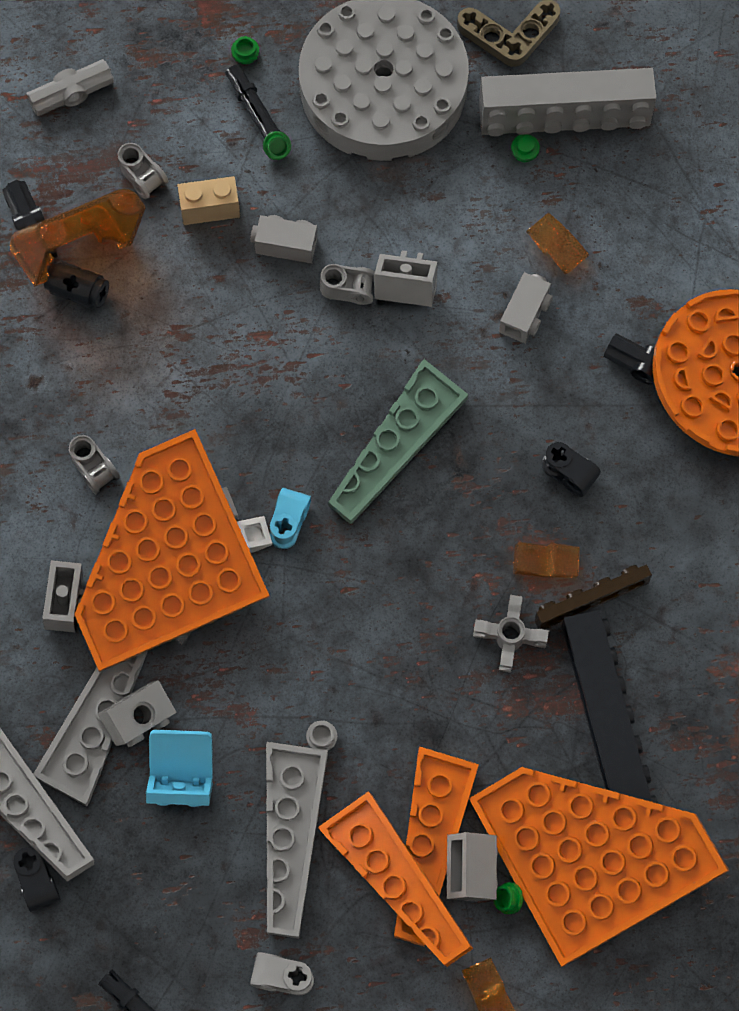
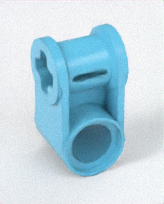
[270,488,312,549]

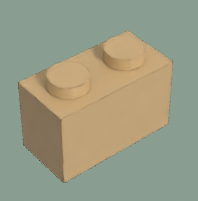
[177,176,240,225]

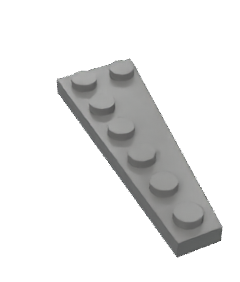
[33,651,148,807]
[0,728,94,881]
[266,742,328,939]

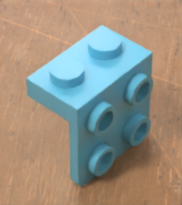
[146,730,213,807]

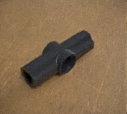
[2,180,58,266]
[603,333,655,385]

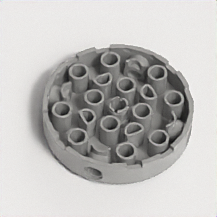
[299,0,469,161]

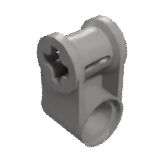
[118,143,169,199]
[320,264,375,305]
[69,435,121,495]
[250,952,314,995]

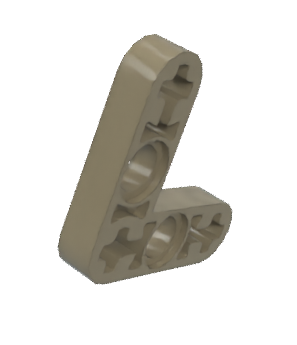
[457,0,560,67]

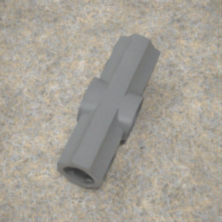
[26,59,114,117]

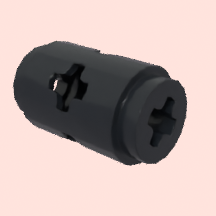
[44,261,109,308]

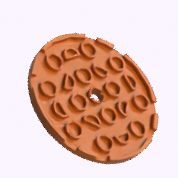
[652,289,739,457]

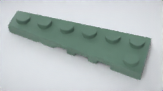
[328,359,468,524]

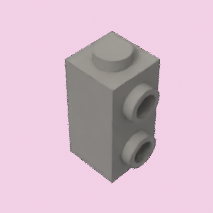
[250,215,318,264]
[499,272,553,344]

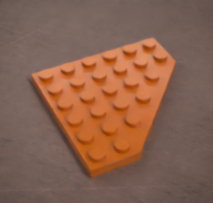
[74,429,270,672]
[469,767,729,967]

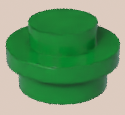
[231,36,259,64]
[263,131,291,160]
[511,134,540,162]
[493,882,523,915]

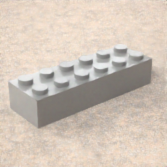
[479,68,656,136]

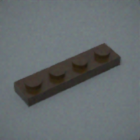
[534,564,652,630]

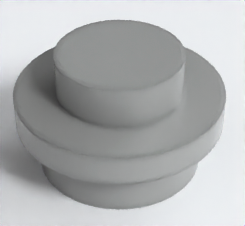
[306,721,337,750]

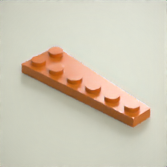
[394,747,479,947]
[318,791,473,967]

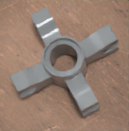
[473,595,549,673]

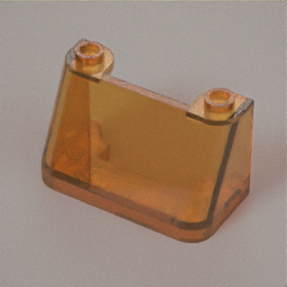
[10,189,146,287]

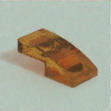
[526,213,589,274]
[513,541,580,578]
[462,957,515,1011]

